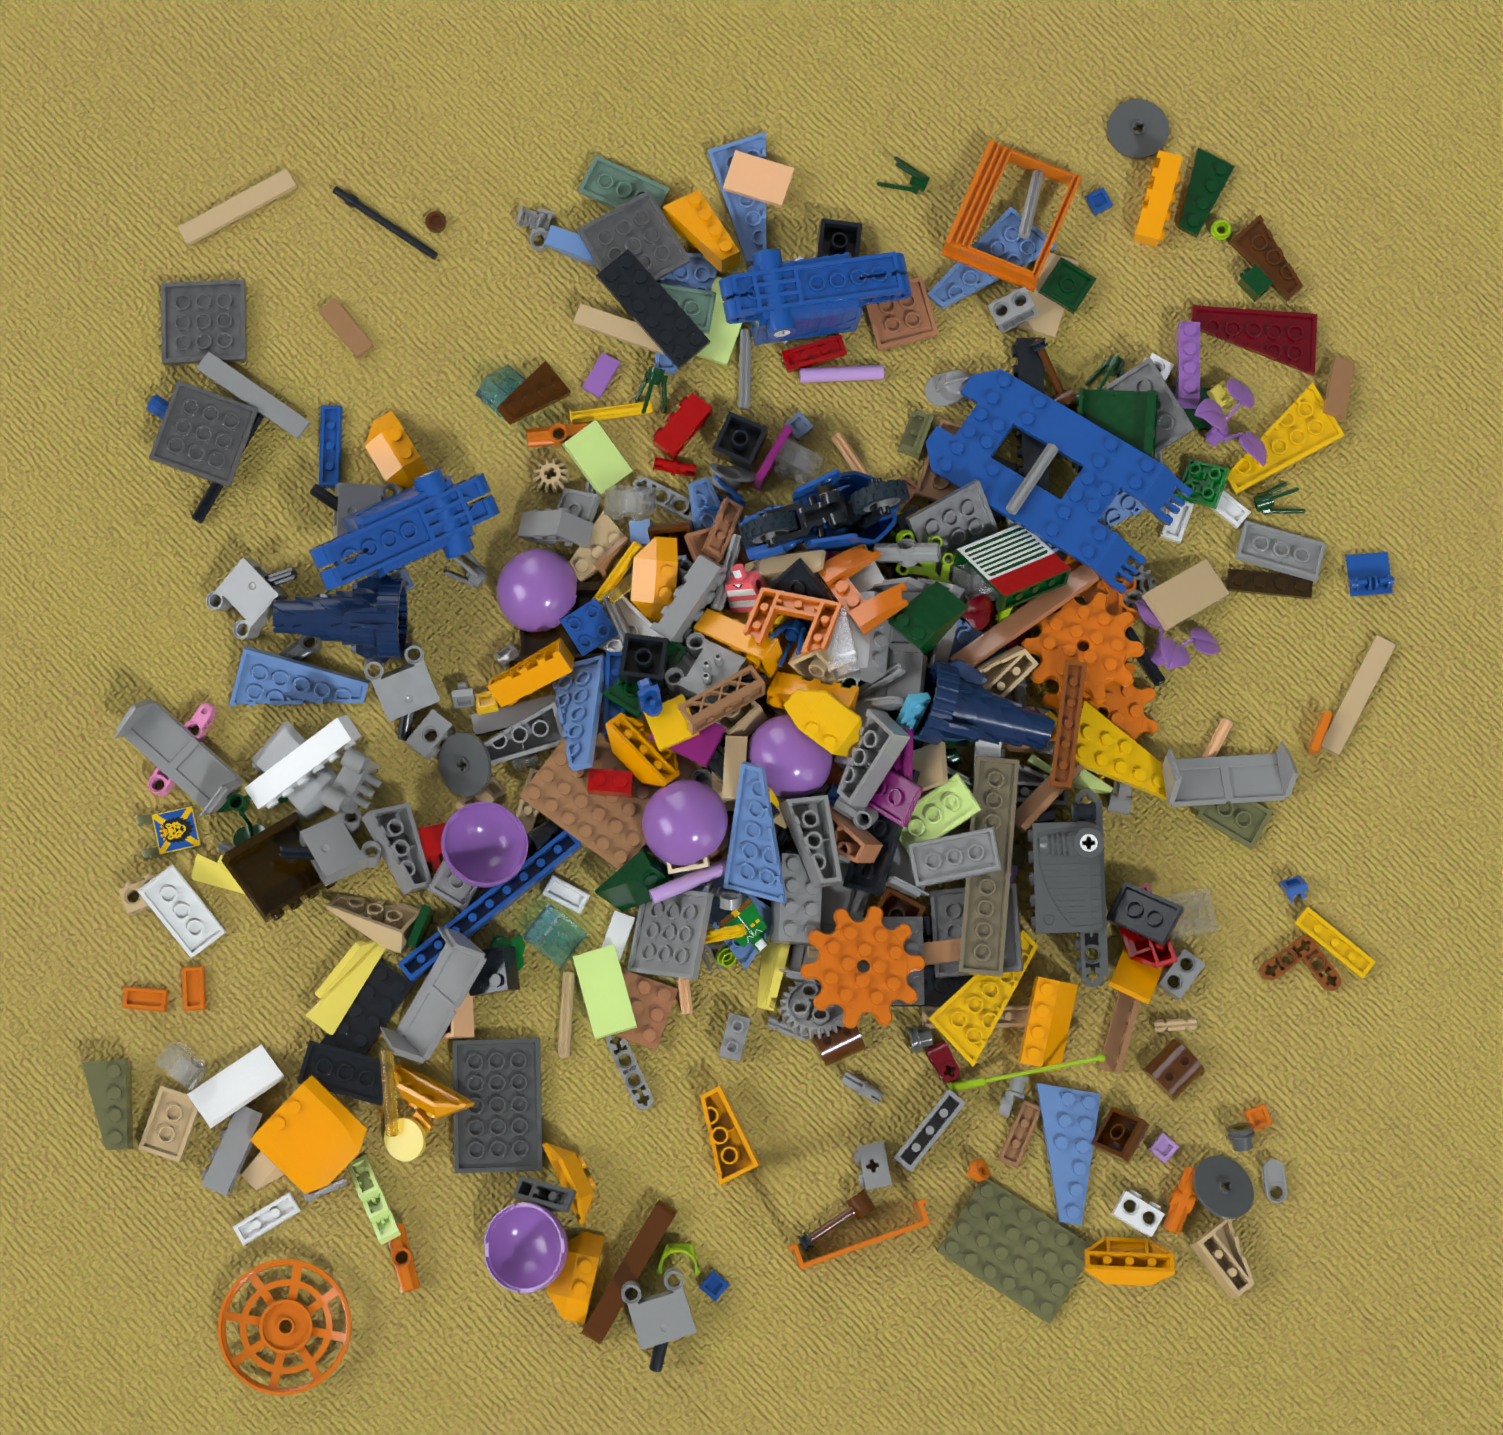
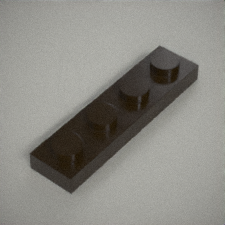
[1226,569,1313,599]

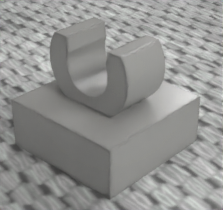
[493,643,520,670]
[451,682,476,709]

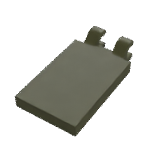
[1187,801,1273,850]

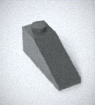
[513,1176,577,1213]

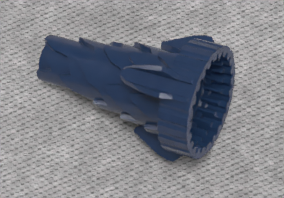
[273,574,408,663]
[913,659,1055,751]

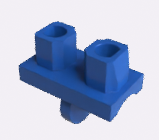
[637,678,663,717]

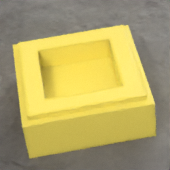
[1206,380,1234,408]

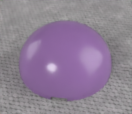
[496,549,578,632]
[746,715,833,799]
[642,780,728,865]
[441,802,528,888]
[483,1202,568,1293]

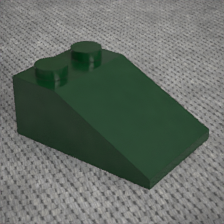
[889,581,969,656]
[595,849,674,911]

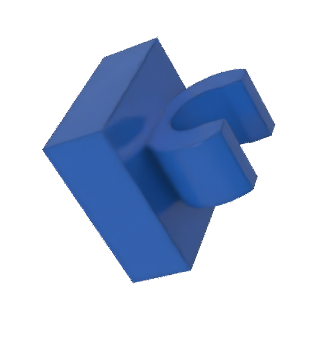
[1280,875,1309,903]

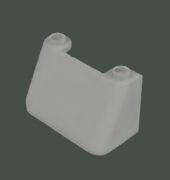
[251,721,338,822]

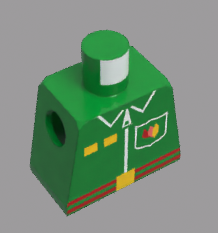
[717,897,768,952]

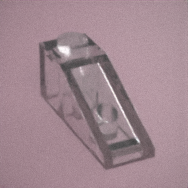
[826,608,861,680]

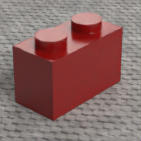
[587,768,634,798]

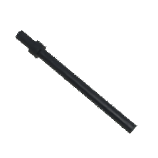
[333,186,438,260]

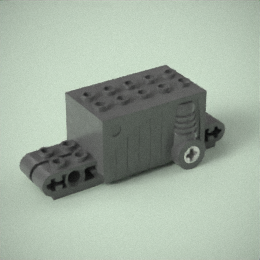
[1028,789,1108,987]

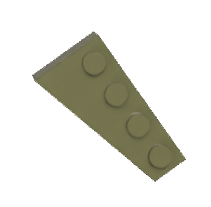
[82,1060,133,1150]

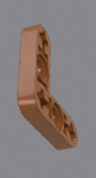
[1259,936,1341,991]

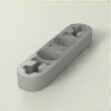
[633,477,693,522]
[606,1035,653,1110]

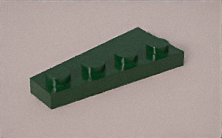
[1178,148,1235,238]
[602,640,687,719]

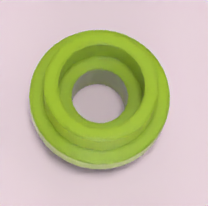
[1211,220,1232,241]
[716,946,737,967]

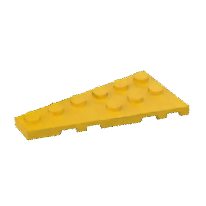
[1226,382,1345,495]
[1075,700,1167,800]
[928,930,1038,1067]

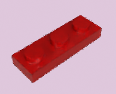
[781,334,847,373]

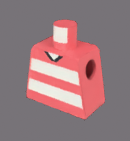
[725,564,769,613]

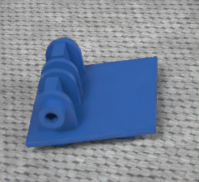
[1345,552,1394,597]
[560,598,619,657]

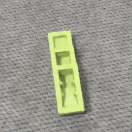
[1026,754,1113,795]
[347,1154,401,1245]

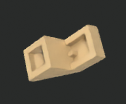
[455,776,507,810]

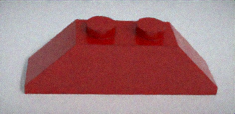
[1118,883,1178,969]

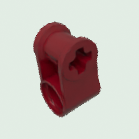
[924,1039,960,1083]

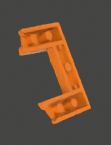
[817,544,909,635]
[743,587,845,655]

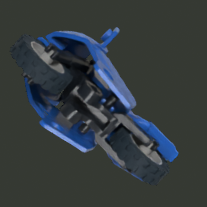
[739,469,910,560]

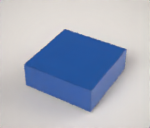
[1084,187,1113,216]
[699,1270,730,1302]

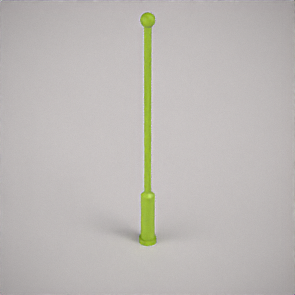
[949,1053,1106,1093]

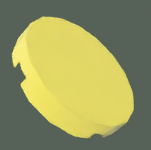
[384,1117,426,1161]

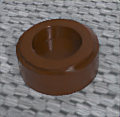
[425,211,447,233]

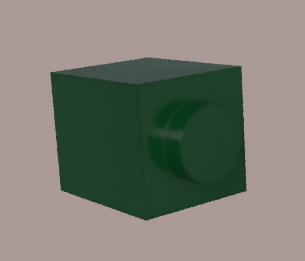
[1238,265,1273,302]

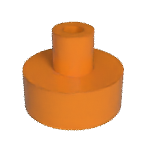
[966,1158,990,1182]

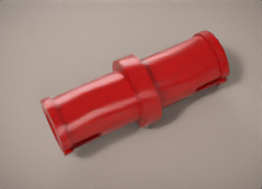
[653,456,696,478]

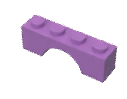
[1175,321,1200,409]

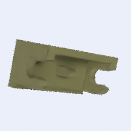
[897,410,934,459]

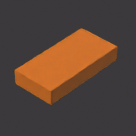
[1307,710,1333,755]
[182,966,207,1011]
[122,986,169,1012]

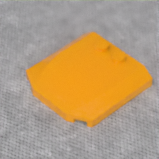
[250,1075,368,1194]

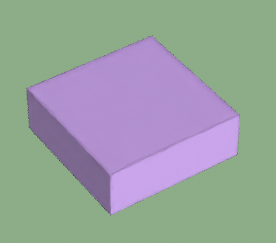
[1148,1132,1179,1164]

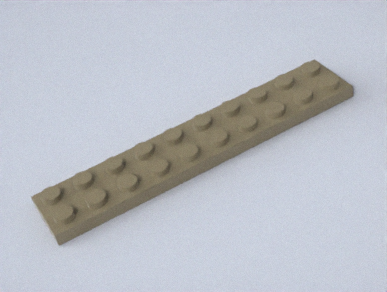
[958,756,1019,977]

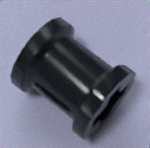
[1073,801,1096,822]

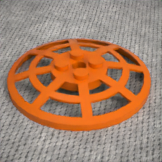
[217,1259,352,1395]

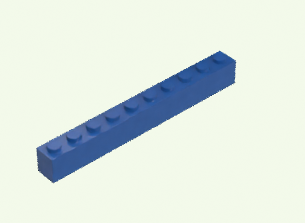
[398,831,583,983]

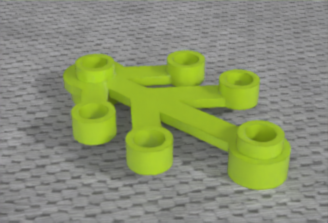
[895,530,955,584]

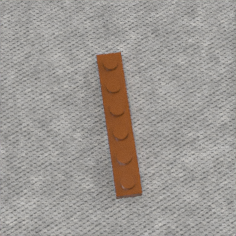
[1049,660,1087,790]

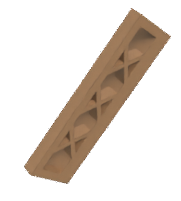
[678,665,766,735]
[1014,764,1084,834]
[1097,991,1141,1074]

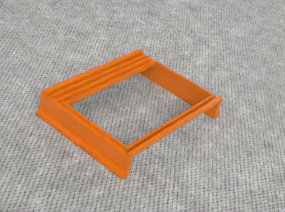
[941,139,1082,292]
[787,1198,930,1269]

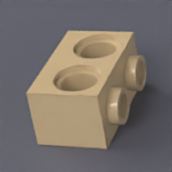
[119,872,158,916]

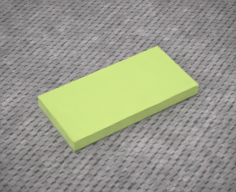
[696,276,743,366]
[899,773,982,856]
[572,944,637,1040]

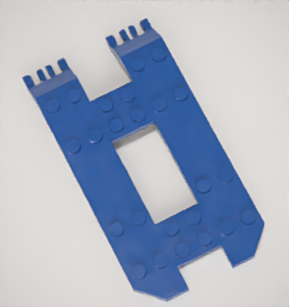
[926,369,1193,594]

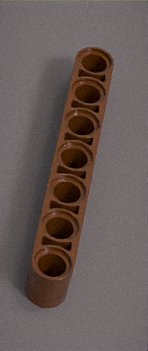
[581,1200,678,1345]

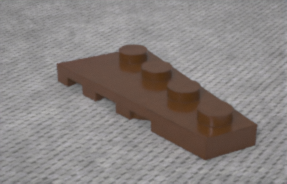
[1229,215,1303,302]
[497,361,571,425]

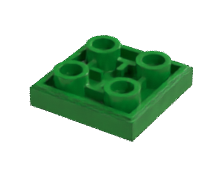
[1176,458,1230,509]

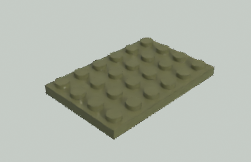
[937,1179,1092,1324]

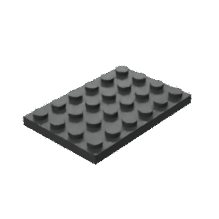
[453,1038,543,1173]

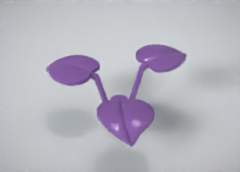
[1194,378,1266,466]
[1135,600,1221,670]

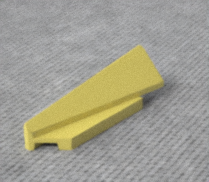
[191,854,245,894]
[757,935,791,1012]
[306,940,386,1035]

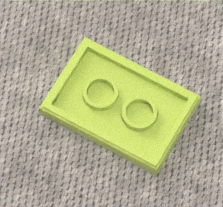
[562,420,633,495]

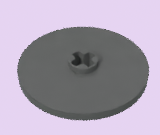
[1107,99,1169,159]
[439,732,492,797]
[1193,1156,1254,1219]

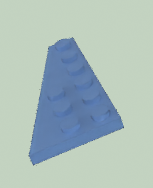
[229,646,370,706]
[552,655,606,771]
[723,761,787,904]

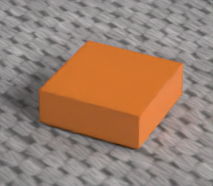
[1243,1103,1273,1131]

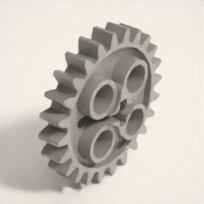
[780,980,844,1039]

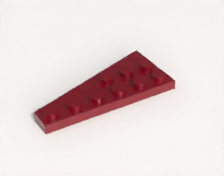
[1191,305,1317,376]

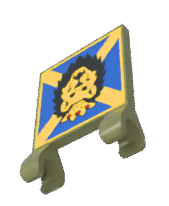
[135,805,202,860]

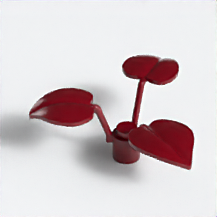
[962,594,1032,651]

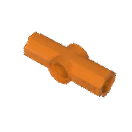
[526,423,589,448]
[1161,1166,1197,1235]
[388,1223,421,1293]

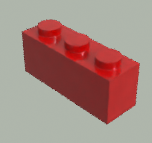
[653,392,712,460]

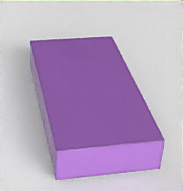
[582,352,621,399]

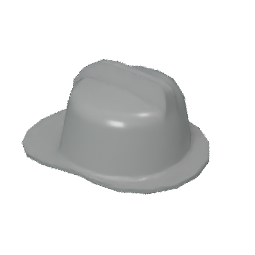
[925,370,971,406]
[710,463,756,492]

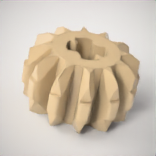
[533,458,569,494]

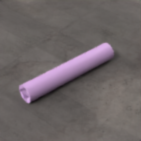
[800,365,884,383]
[648,858,727,904]

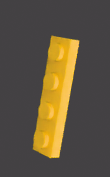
[1293,907,1376,979]

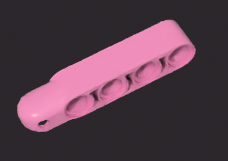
[148,702,216,797]

